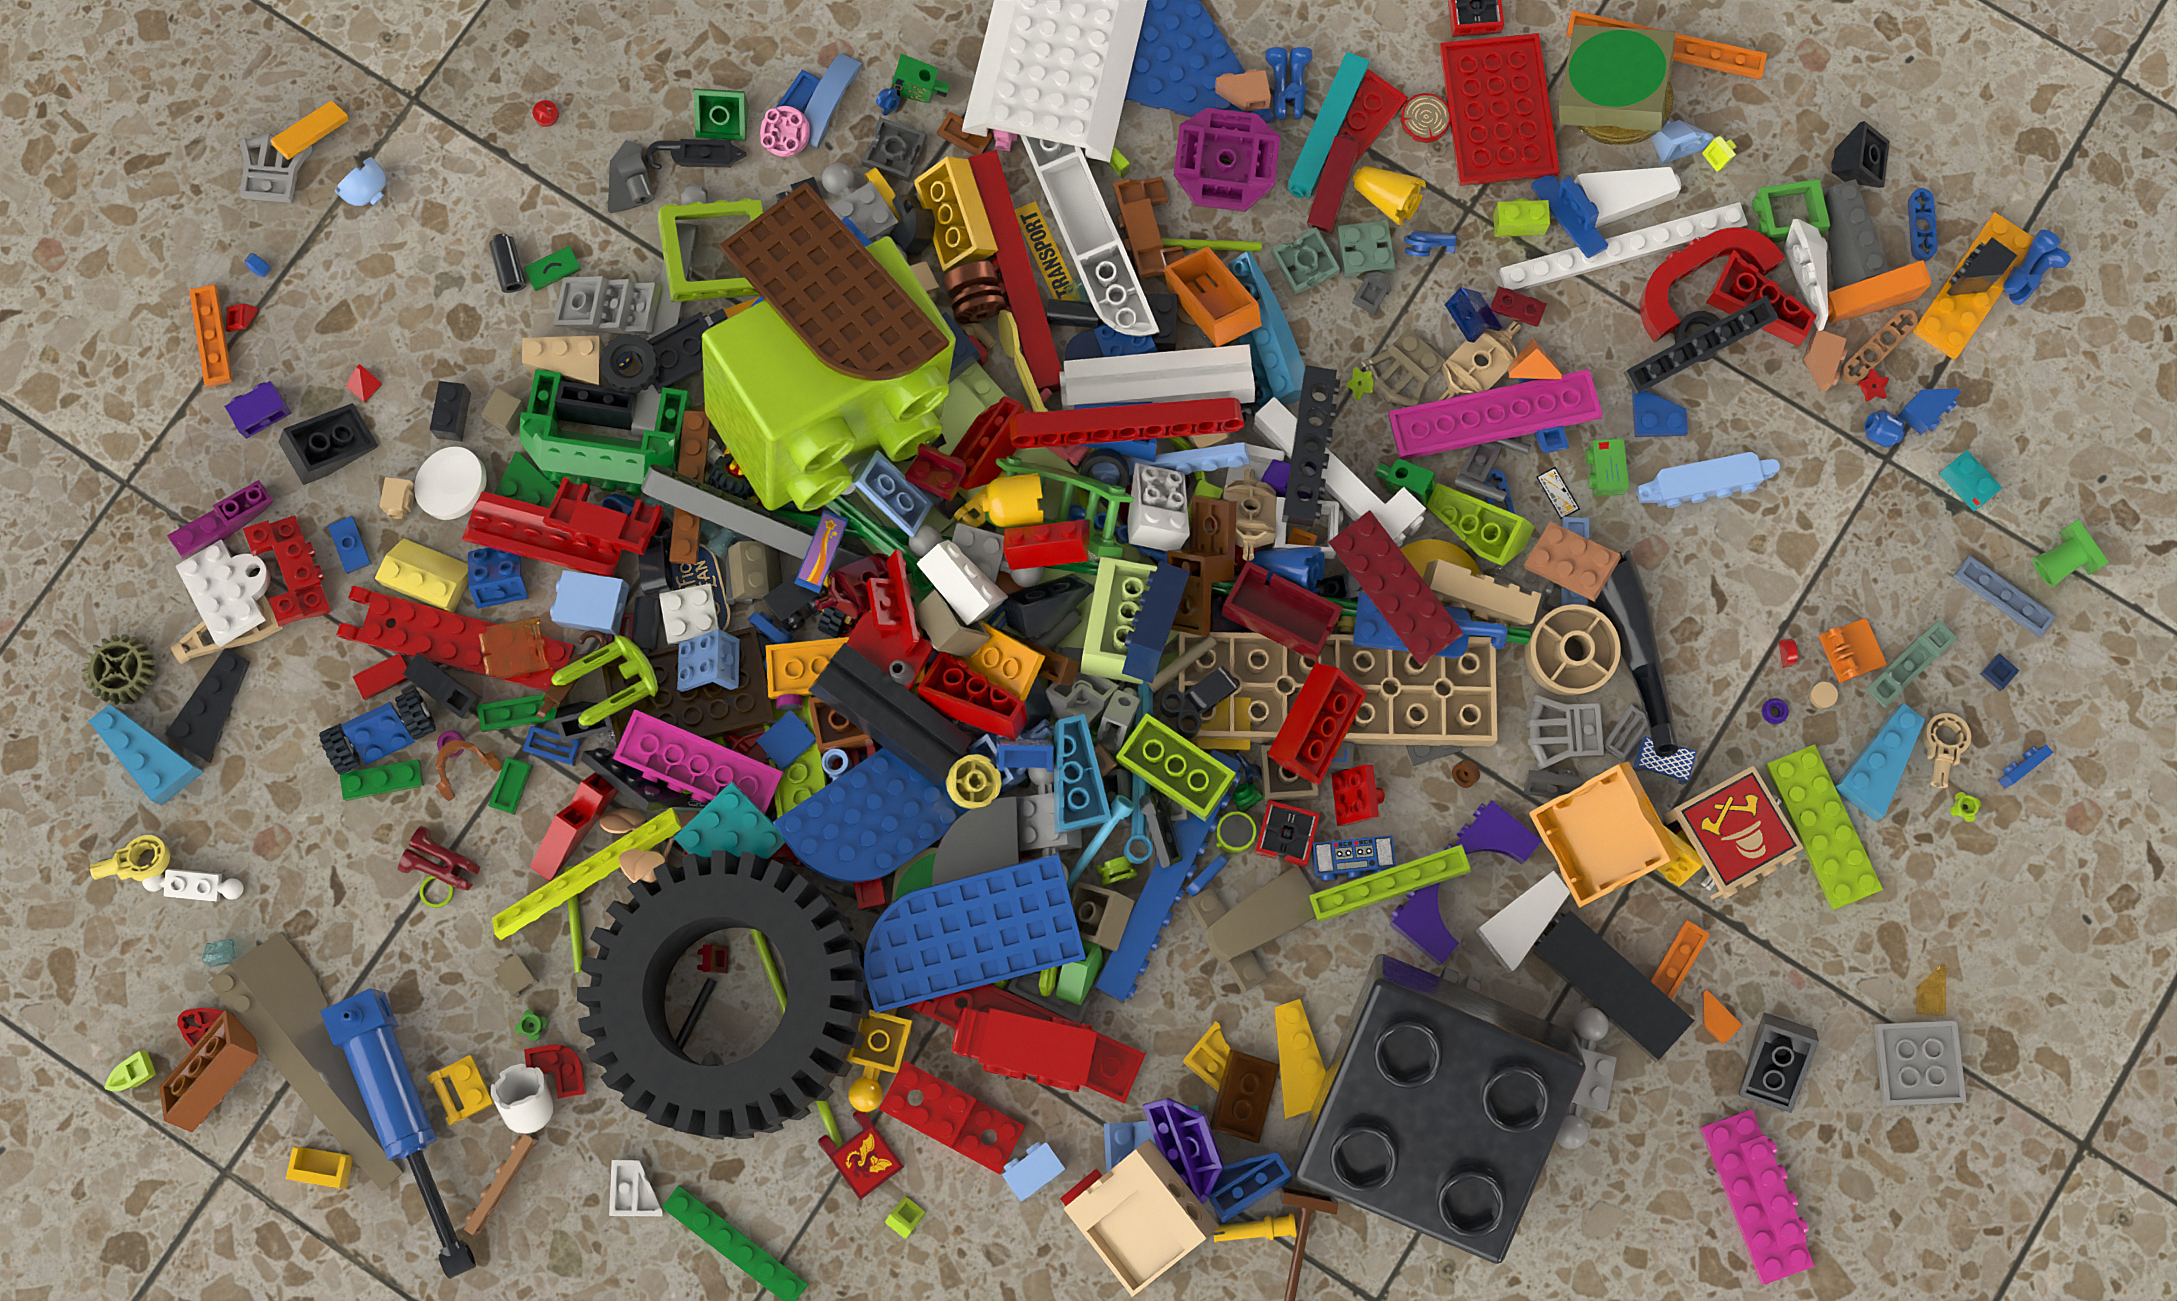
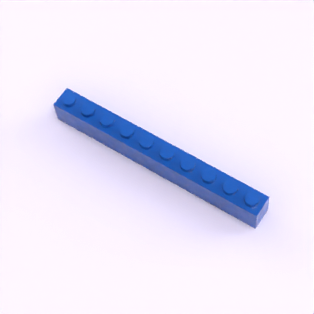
[1095,749,1243,1003]

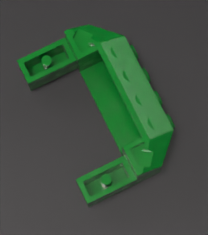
[520,369,692,496]

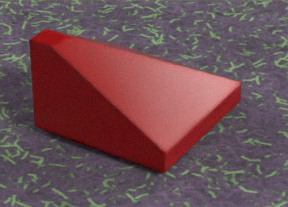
[226,303,258,332]
[346,364,382,403]

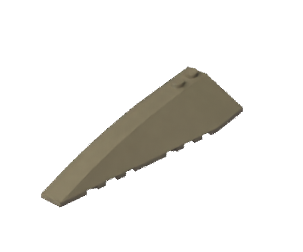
[208,932,404,1191]

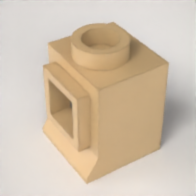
[379,477,414,519]

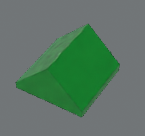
[694,88,749,141]

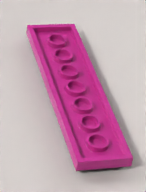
[1388,369,1603,460]

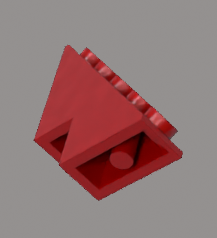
[530,772,619,882]

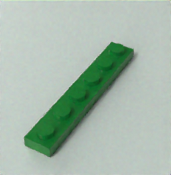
[661,1185,809,1301]

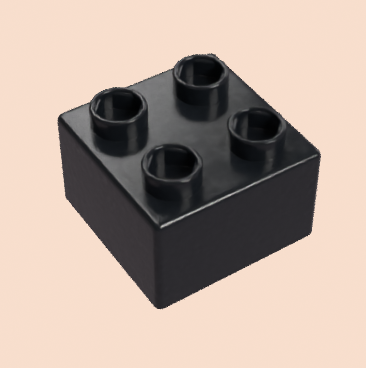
[1295,954,1586,1264]

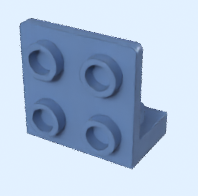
[677,629,740,692]
[1104,1121,1158,1173]

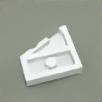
[609,1160,663,1216]

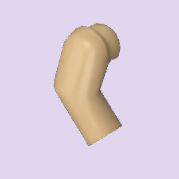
[960,323,996,349]

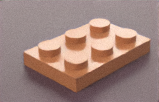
[1524,521,1621,602]

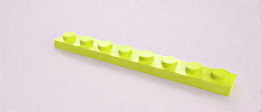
[492,808,682,940]

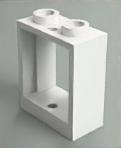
[1272,497,1343,559]

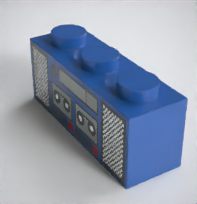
[1311,835,1396,882]

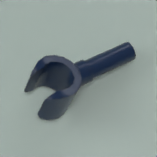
[1234,750,1262,784]

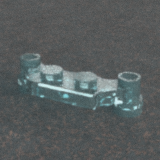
[643,495,736,559]

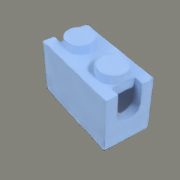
[1002,1141,1066,1202]

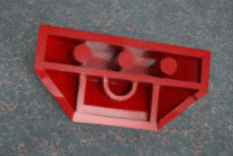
[950,396,1025,490]

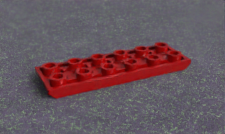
[462,492,622,578]

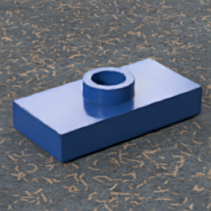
[328,516,372,574]

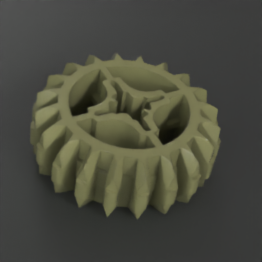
[82,634,157,705]

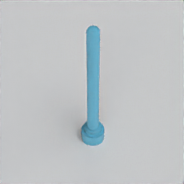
[1067,795,1135,891]

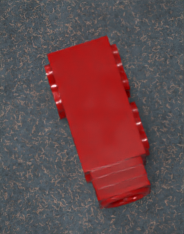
[952,1007,1097,1092]

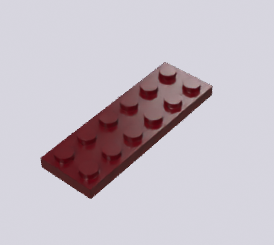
[1328,510,1464,666]

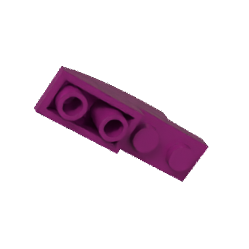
[167,480,273,559]

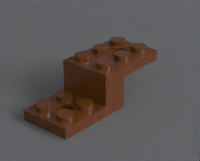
[1167,495,1237,636]

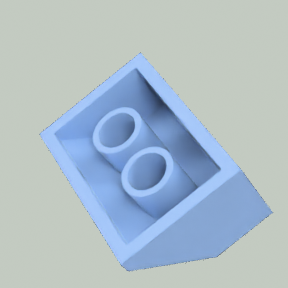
[852,450,933,537]

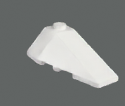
[1784,219,1828,331]

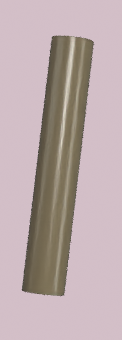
[1146,635,1217,693]

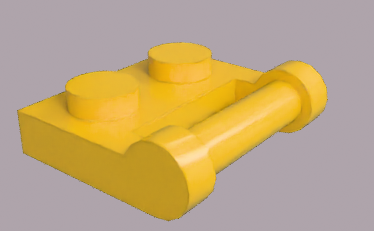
[427,1055,495,1126]

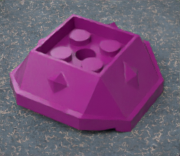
[1173,108,1280,212]

